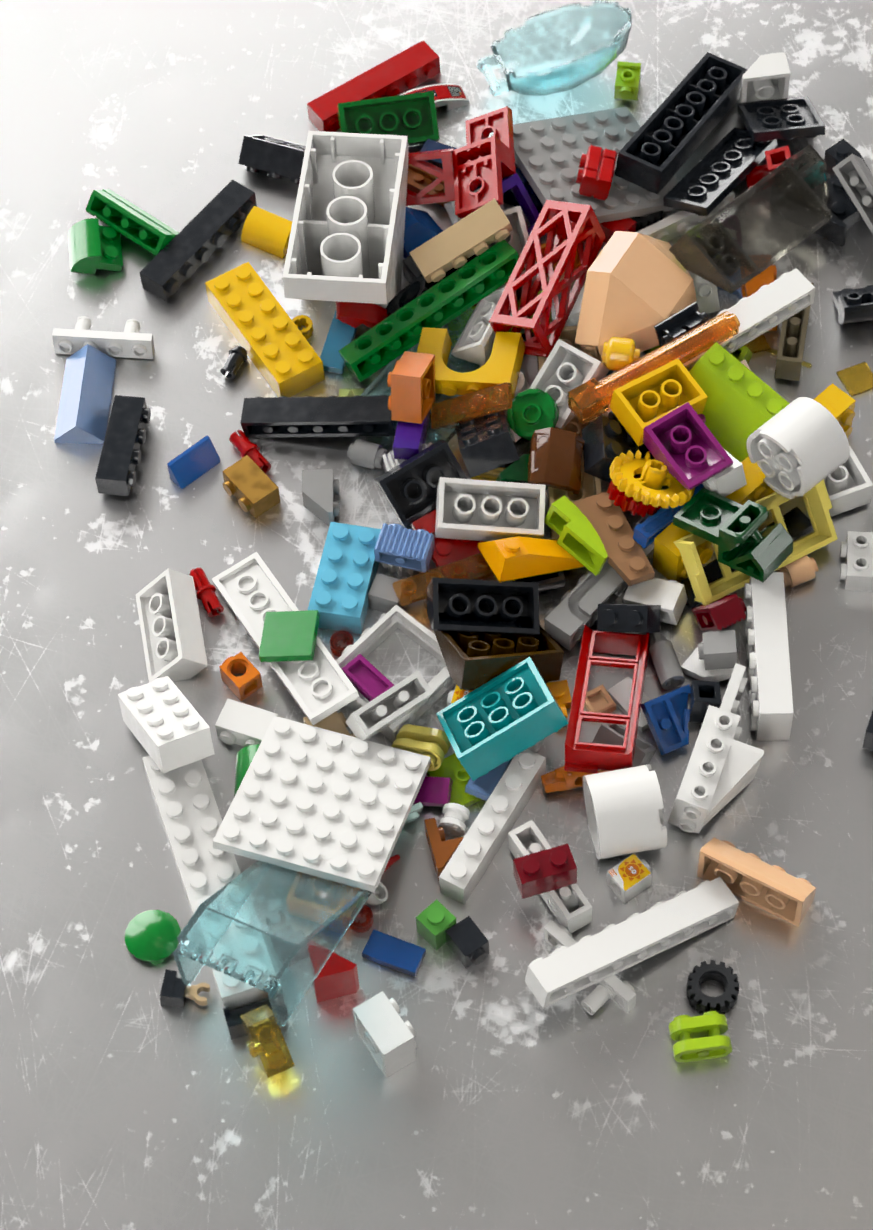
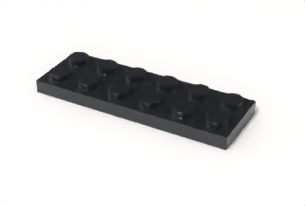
[663,127,777,216]

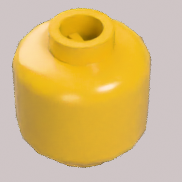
[602,337,640,372]

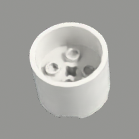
[747,397,850,499]
[583,764,667,859]

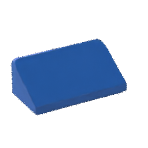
[167,435,220,489]

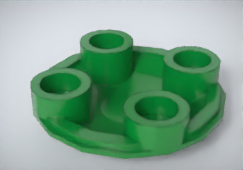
[125,910,182,964]

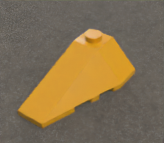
[478,536,585,582]

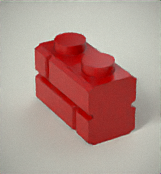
[575,145,617,201]

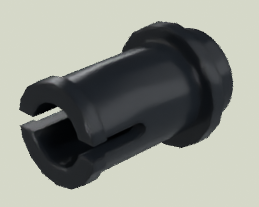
[220,346,248,379]

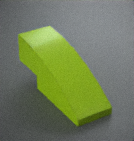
[544,495,608,576]

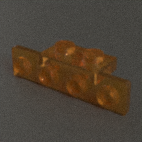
[431,382,512,430]
[392,553,495,611]

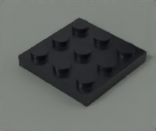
[738,96,825,143]

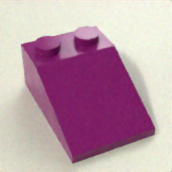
[643,402,734,491]

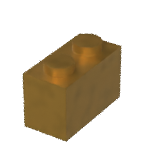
[222,455,280,518]

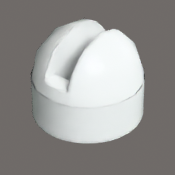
[363,882,388,905]

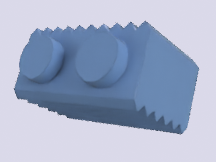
[374,523,435,573]

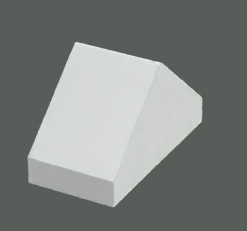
[283,131,409,304]

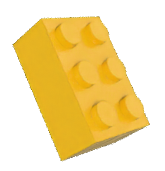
[609,358,708,446]

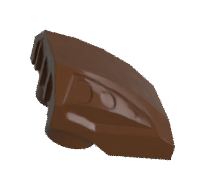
[528,427,585,495]

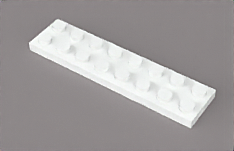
[212,552,360,725]

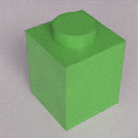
[416,899,457,951]

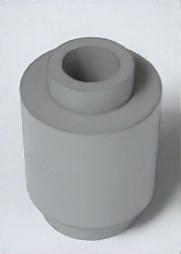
[347,439,387,470]

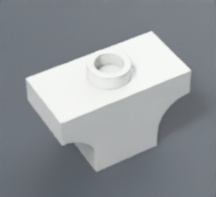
[687,261,720,314]

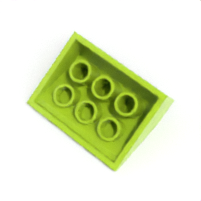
[689,342,790,463]

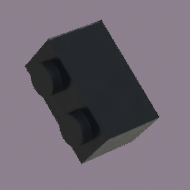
[597,603,661,633]

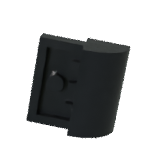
[833,285,873,325]

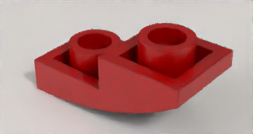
[336,301,387,328]

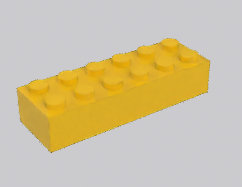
[205,262,325,397]

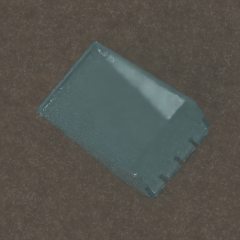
[173,861,372,1027]

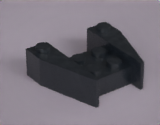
[768,139,871,247]

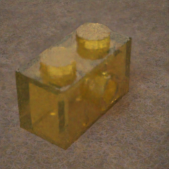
[240,1004,295,1078]

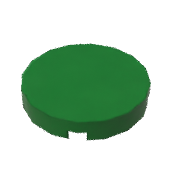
[507,389,559,441]

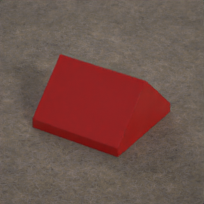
[304,939,360,1003]

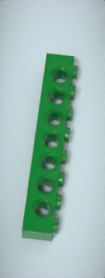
[338,240,526,382]

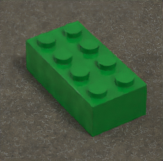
[337,91,440,146]

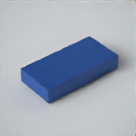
[362,929,426,977]

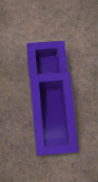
[393,409,431,460]

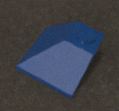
[403,207,443,258]

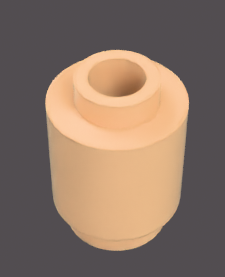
[776,555,818,588]

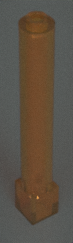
[568,311,740,425]

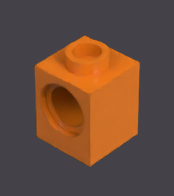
[219,652,263,701]

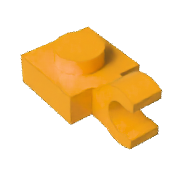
[546,680,572,725]

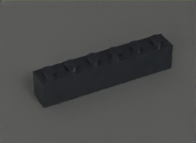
[139,179,257,301]
[240,395,397,438]

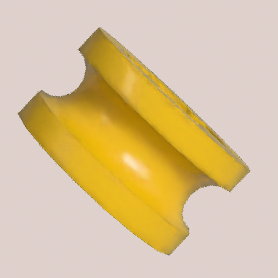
[292,315,314,340]

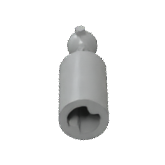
[649,625,685,690]

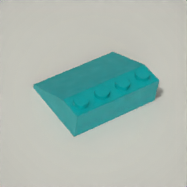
[436,657,569,781]

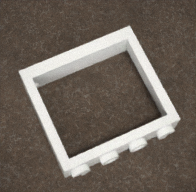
[336,605,456,742]

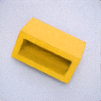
[241,206,292,259]

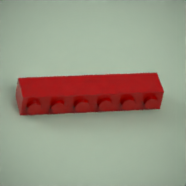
[307,40,440,132]

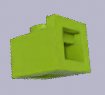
[614,61,641,101]

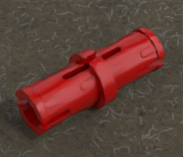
[229,430,271,474]

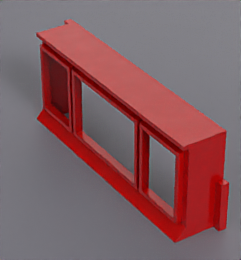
[564,624,649,774]

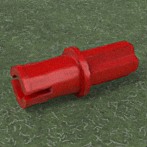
[189,567,224,617]

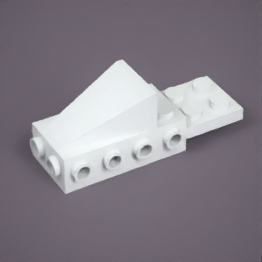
[667,663,765,834]

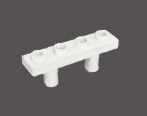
[52,316,155,359]
[544,921,636,1015]

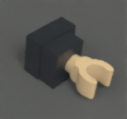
[160,969,210,1009]

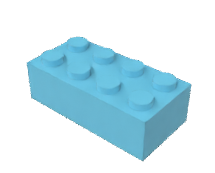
[308,522,381,634]

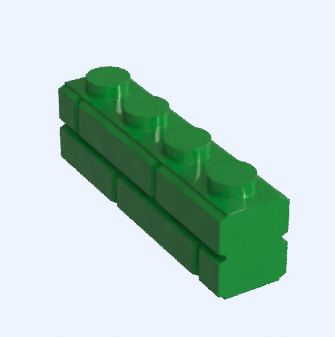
[86,189,179,255]

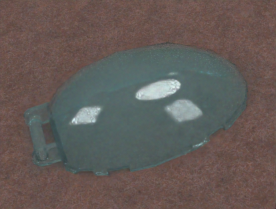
[477,0,632,96]

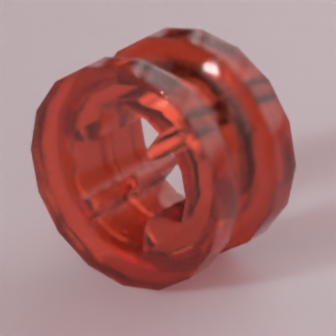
[330,630,354,657]
[348,904,374,933]

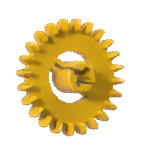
[609,450,695,508]

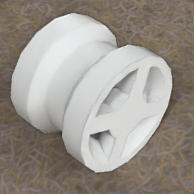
[438,803,470,836]

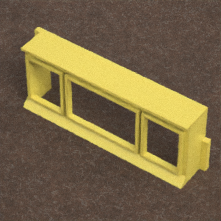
[673,479,838,606]

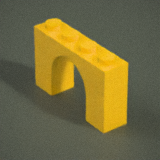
[417,327,525,399]

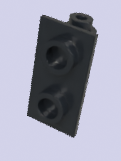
[654,302,709,347]

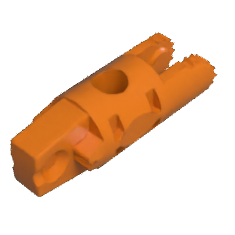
[541,766,608,793]

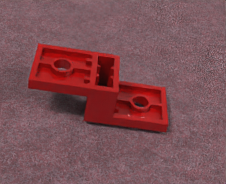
[452,106,516,219]

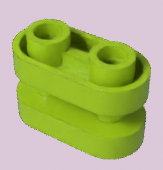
[668,1011,732,1062]

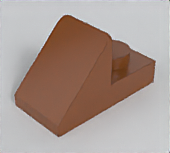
[424,817,463,881]

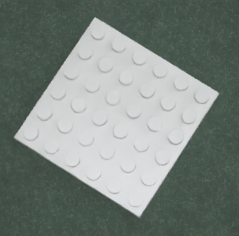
[213,716,431,893]

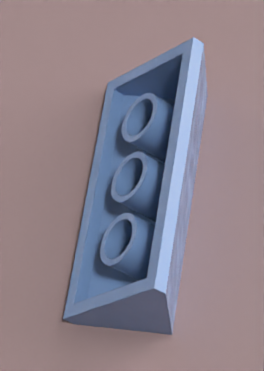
[54,344,117,444]

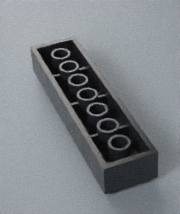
[615,52,748,194]

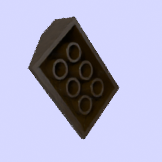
[434,625,564,691]

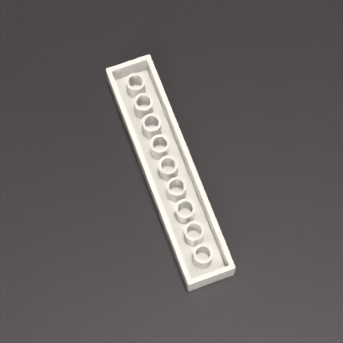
[142,755,280,1011]

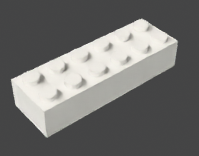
[743,572,794,741]

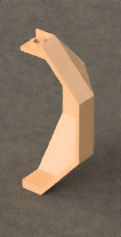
[575,231,697,366]

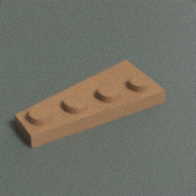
[573,491,655,586]

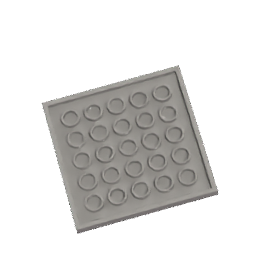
[513,106,678,223]

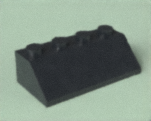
[238,134,306,184]
[427,577,540,636]

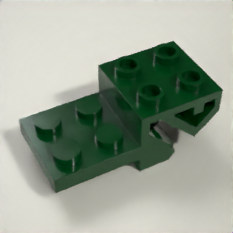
[673,487,793,582]

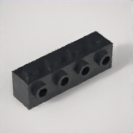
[95,395,151,496]

